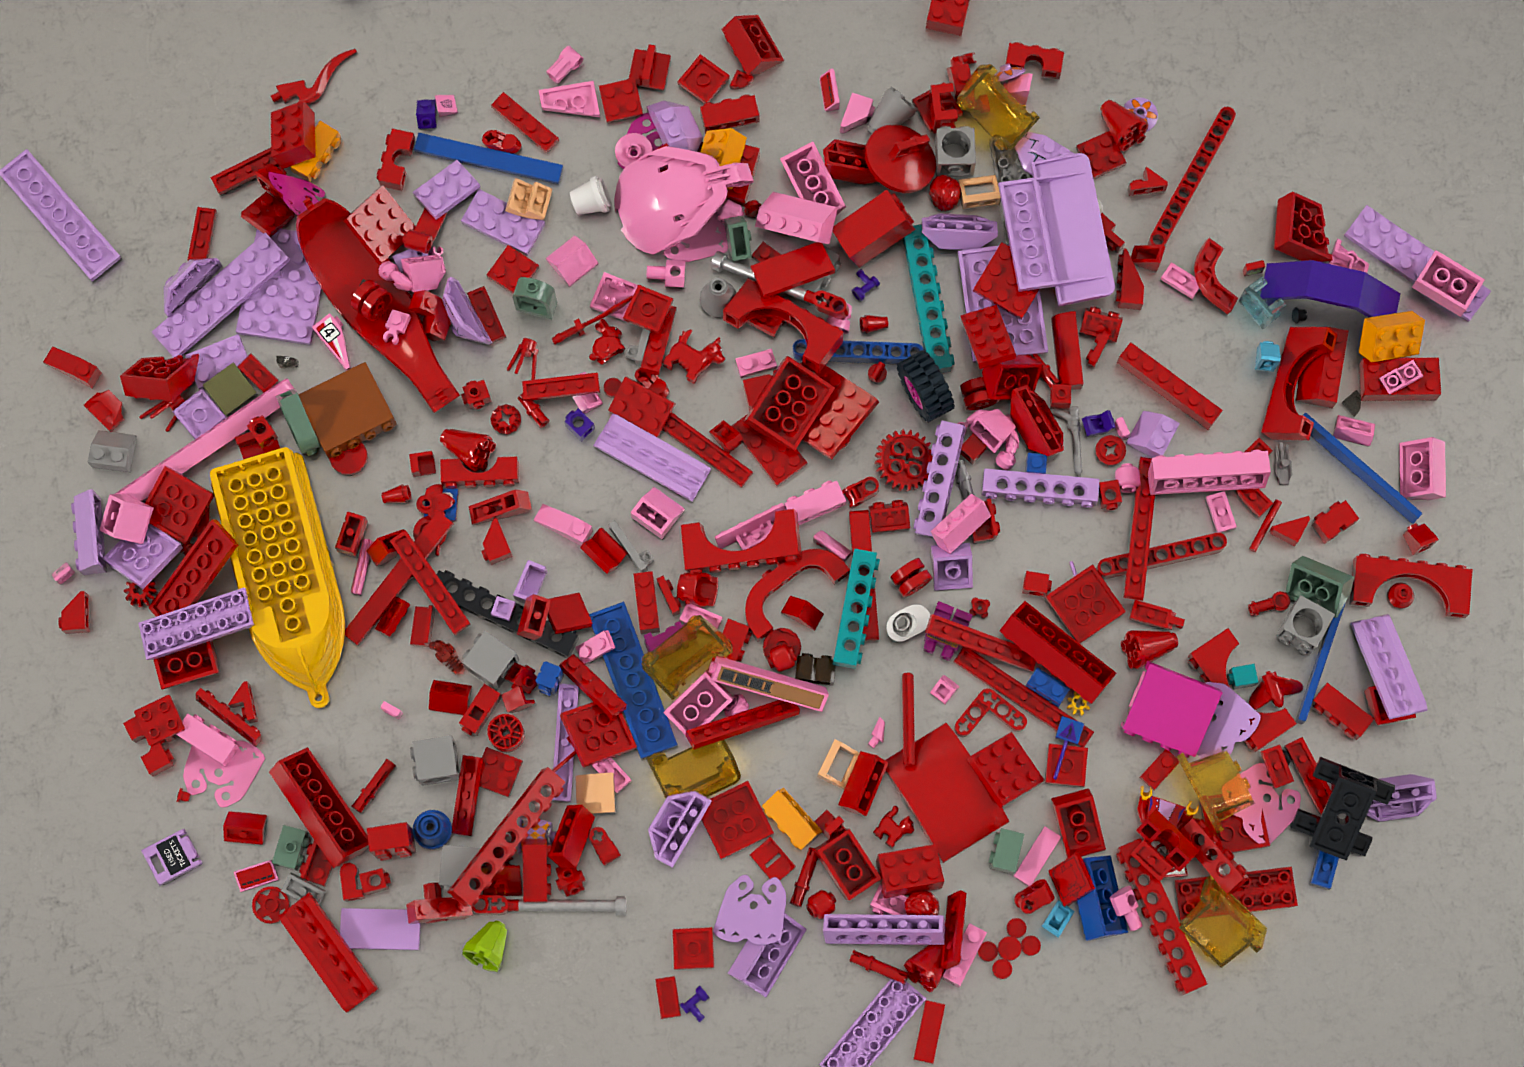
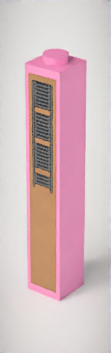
[709,656,829,712]

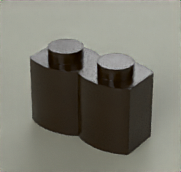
[795,653,836,685]

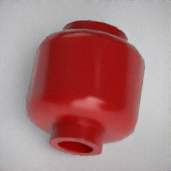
[767,644,797,672]
[806,890,837,920]

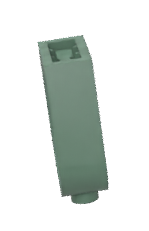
[513,277,557,320]
[276,389,320,456]

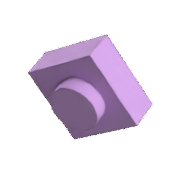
[491,596,516,621]

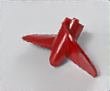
[1249,671,1303,710]

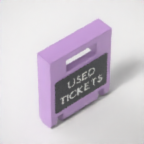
[141,829,202,886]

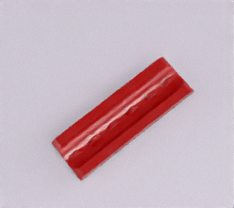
[1174,867,1298,920]
[279,892,378,1013]

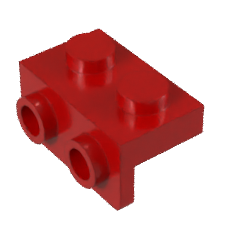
[971,498,1000,543]

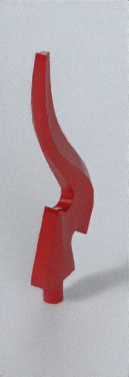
[271,49,357,105]

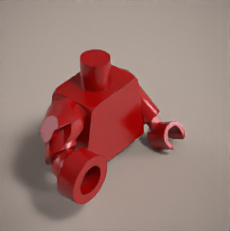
[947,52,989,115]

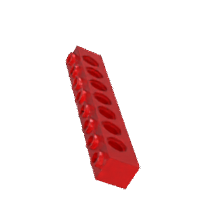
[447,767,565,907]
[1116,838,1208,995]

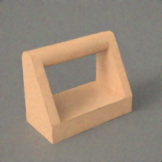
[958,175,1001,209]
[818,739,859,789]

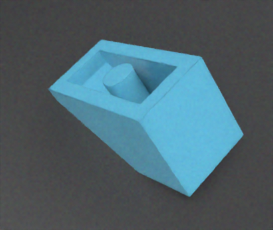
[1255,341,1281,372]

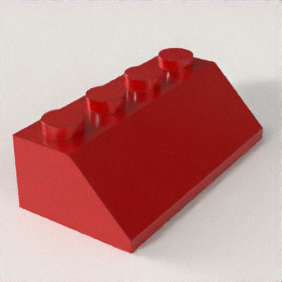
[1295,327,1349,409]

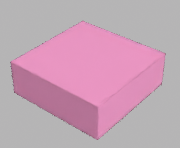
[1114,417,1130,441]
[381,701,403,719]

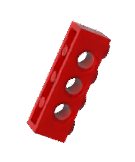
[1179,818,1250,894]

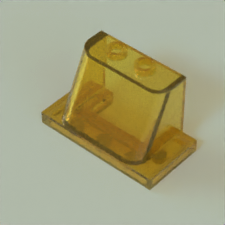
[1177,750,1255,833]
[1179,875,1267,968]

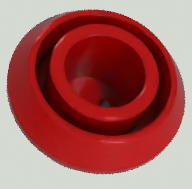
[1388,582,1414,608]

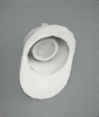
[886,604,930,641]

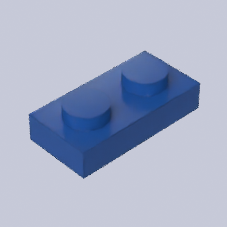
[1310,850,1339,890]

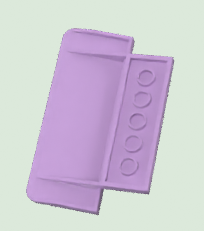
[998,153,1115,307]

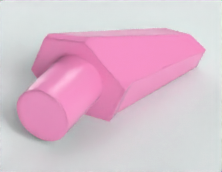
[868,717,885,748]

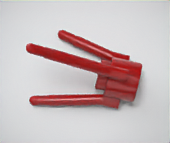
[507,338,539,380]
[139,395,185,432]

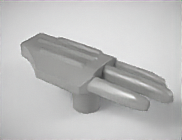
[1275,442,1292,485]

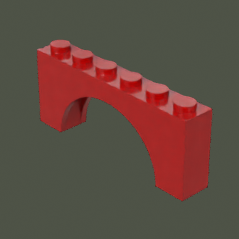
[723,278,844,374]
[1261,327,1338,440]
[681,509,802,573]
[1349,554,1473,618]
[1188,628,1297,752]

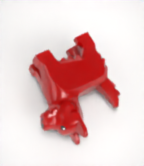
[662,329,726,384]

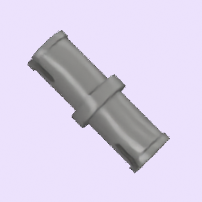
[956,459,975,500]

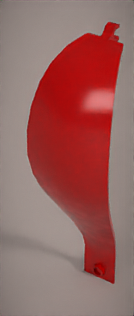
[296,197,460,413]

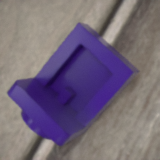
[416,99,437,129]
[1082,410,1115,437]

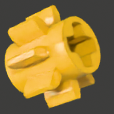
[1067,692,1090,716]

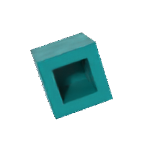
[1227,664,1259,690]

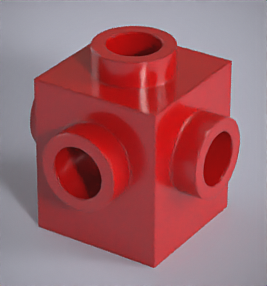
[461,379,492,410]
[504,662,537,694]
[555,867,585,897]

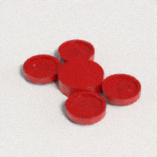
[978,918,1041,979]

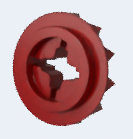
[490,404,521,434]
[1096,435,1126,466]

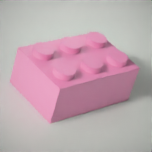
[1412,250,1485,317]
[663,670,734,734]

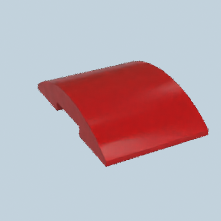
[885,723,1010,863]

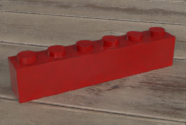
[1117,342,1223,430]

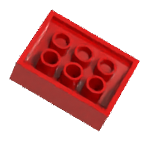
[743,356,835,451]

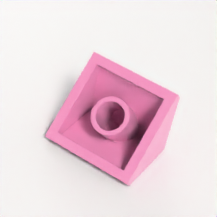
[545,235,599,287]

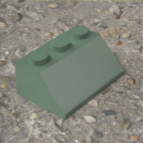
[1285,556,1354,618]

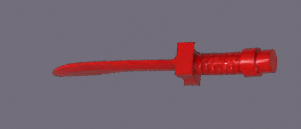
[552,296,633,345]

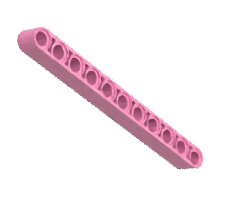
[115,378,297,501]

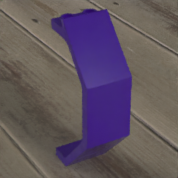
[1260,260,1401,318]

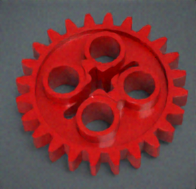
[874,429,933,492]

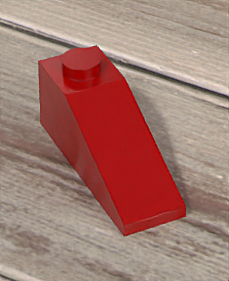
[43,346,102,389]
[468,489,532,525]

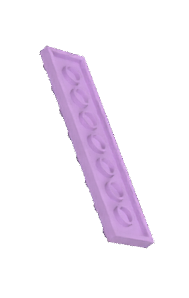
[0,149,121,282]
[1344,205,1491,322]
[152,232,291,357]

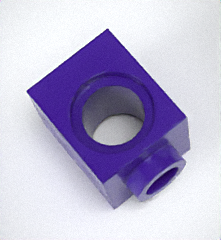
[565,408,595,442]

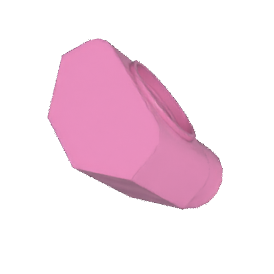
[647,260,685,288]
[1109,886,1143,931]

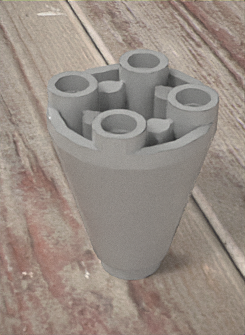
[867,86,918,134]
[700,278,736,318]

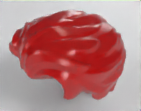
[929,175,961,212]
[904,891,940,915]

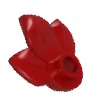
[416,484,455,519]

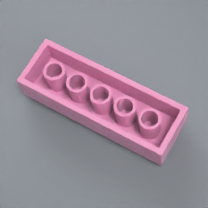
[1148,450,1271,495]

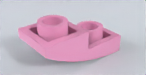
[1379,360,1423,395]

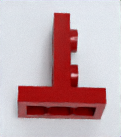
[814,810,845,839]

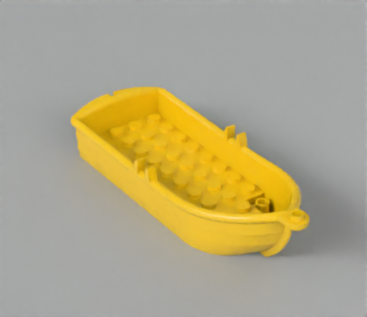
[210,447,345,709]

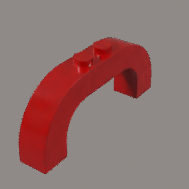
[745,549,850,642]

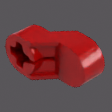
[482,130,521,154]
[635,368,669,398]

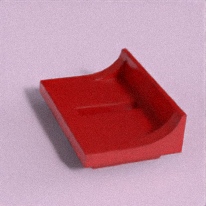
[750,837,796,880]

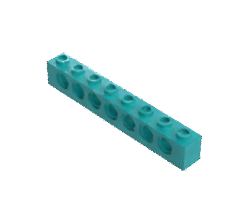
[903,224,955,373]

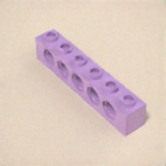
[914,420,966,538]
[981,469,1099,508]
[823,914,945,945]

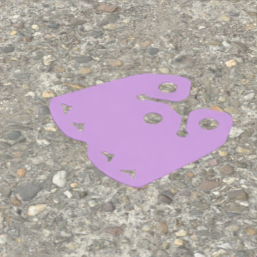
[1197,682,1261,765]
[713,875,786,945]

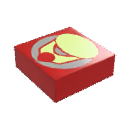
[1243,260,1265,276]

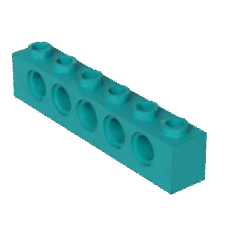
[833,549,880,669]

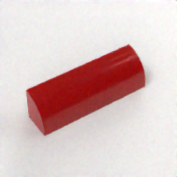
[1051,311,1084,390]

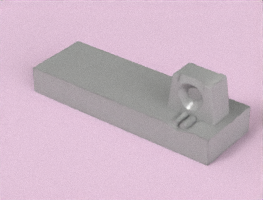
[626,328,651,366]
[608,520,654,573]

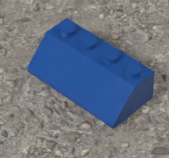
[1077,855,1129,941]

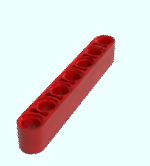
[849,510,879,641]
[1096,533,1227,579]

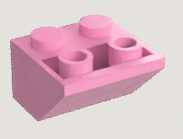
[630,487,685,540]
[99,494,153,544]

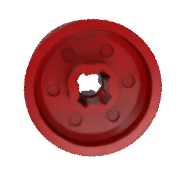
[351,280,392,322]
[960,377,999,411]
[890,558,933,598]
[487,714,525,753]

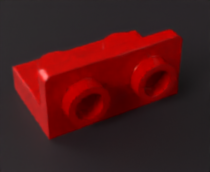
[1080,306,1123,342]
[869,500,910,533]
[299,840,333,887]

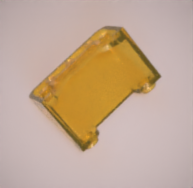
[957,64,1040,150]
[641,615,733,700]
[646,740,741,799]

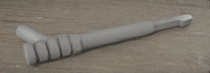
[1052,406,1083,496]

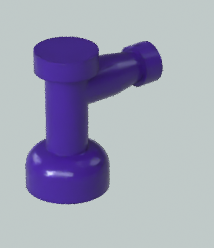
[851,269,880,302]
[680,986,710,1022]

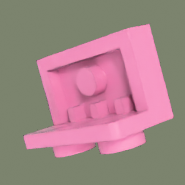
[870,885,908,915]

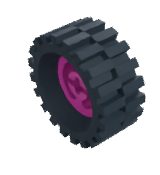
[897,350,955,423]

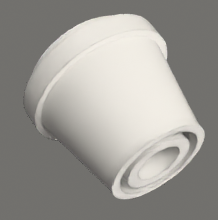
[570,176,611,215]

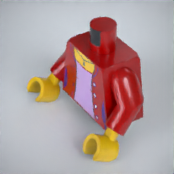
[1137,785,1199,830]

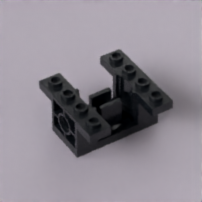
[1291,757,1395,861]

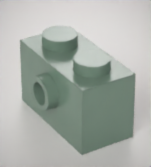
[724,216,752,261]
[272,825,310,871]
[988,828,1025,875]

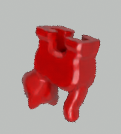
[873,806,915,848]

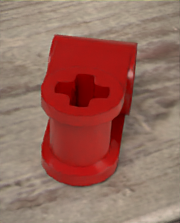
[842,477,879,508]
[589,827,621,866]
[1014,879,1055,914]

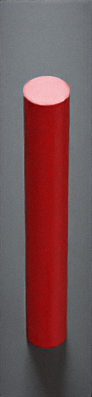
[1249,499,1282,552]

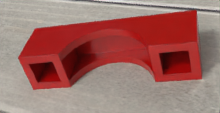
[440,456,519,489]

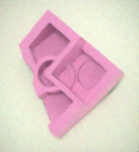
[1328,239,1369,273]

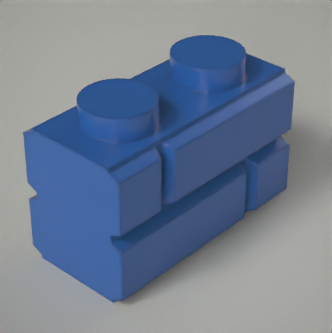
[535,661,564,697]
[1026,668,1070,707]

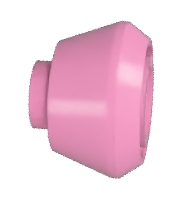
[724,694,749,717]

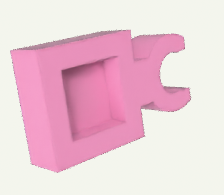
[383,310,411,345]

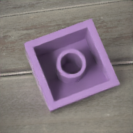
[1126,411,1180,458]
[931,543,973,591]

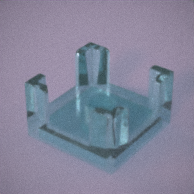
[1239,276,1286,329]

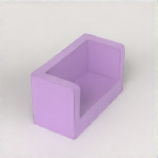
[513,560,547,603]

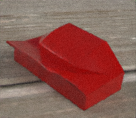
[83,389,125,432]

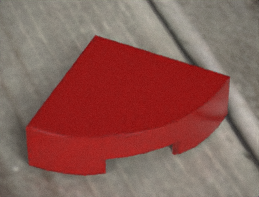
[729,70,754,89]

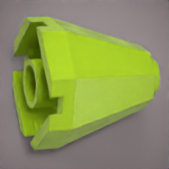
[462,920,507,972]

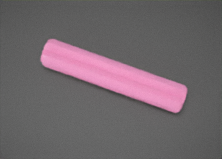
[351,539,373,595]

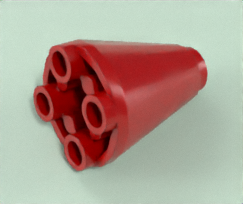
[1100,100,1148,152]
[440,429,496,471]
[1121,630,1178,669]
[904,945,945,992]

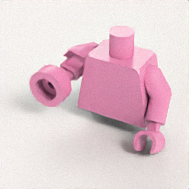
[379,246,446,292]
[957,409,1019,470]

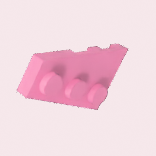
[539,81,600,118]

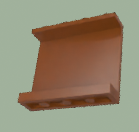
[298,362,397,459]

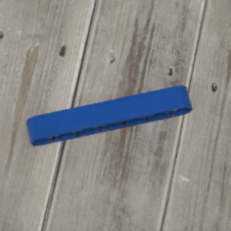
[793,339,924,364]

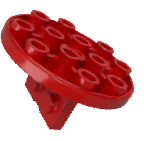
[865,125,936,193]

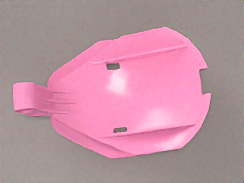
[614,146,754,255]

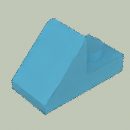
[1041,900,1075,938]

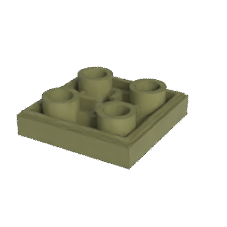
[203,362,257,415]

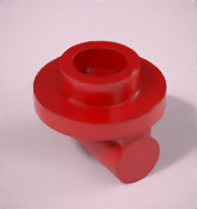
[868,362,887,383]

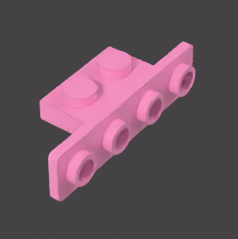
[715,503,786,550]

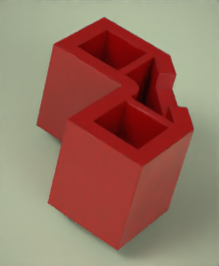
[409,290,451,341]

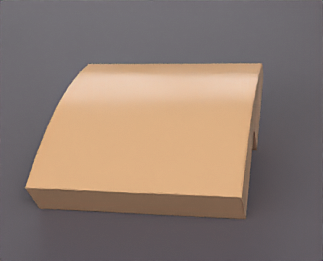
[505,178,552,220]
[576,773,615,814]

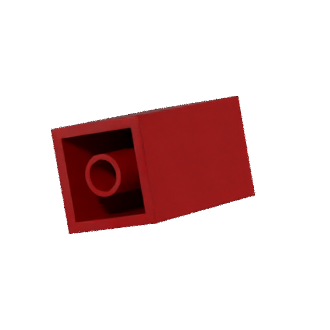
[833,190,915,268]

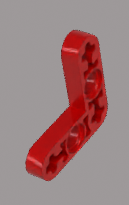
[954,688,1027,737]

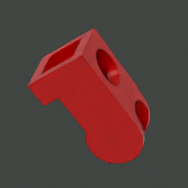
[340,863,365,902]

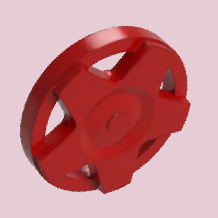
[252,886,290,924]

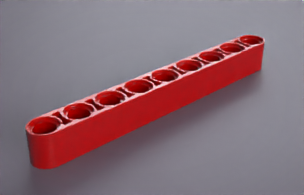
[1148,107,1236,246]

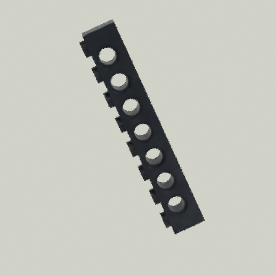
[437,570,579,658]

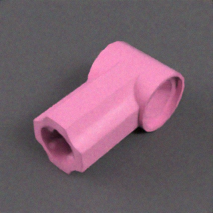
[546,46,584,83]

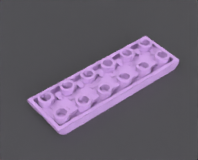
[593,414,711,502]
[139,587,254,660]
[1350,614,1427,719]
[819,979,926,1067]

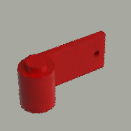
[402,208,447,254]

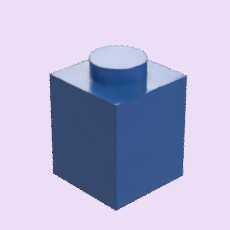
[1025,453,1047,474]

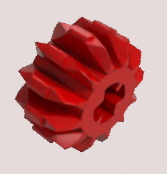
[124,582,158,608]

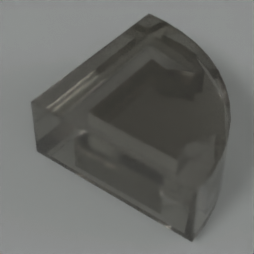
[276,356,299,368]
[1342,390,1361,417]

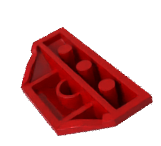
[823,139,877,185]
[1010,385,1064,456]

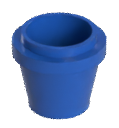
[412,810,452,850]

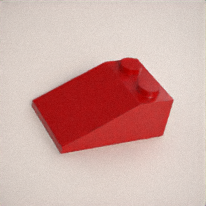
[1051,788,1106,858]

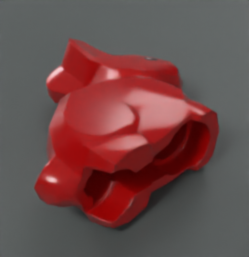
[589,319,625,365]

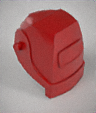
[677,570,718,606]

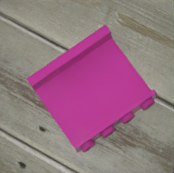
[1121,661,1223,758]

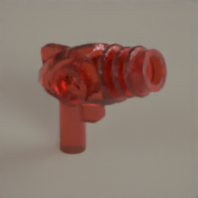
[429,640,464,675]

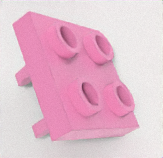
[590,272,638,321]

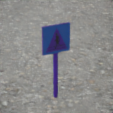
[1053,716,1084,780]

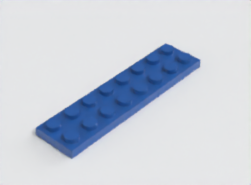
[589,602,678,760]

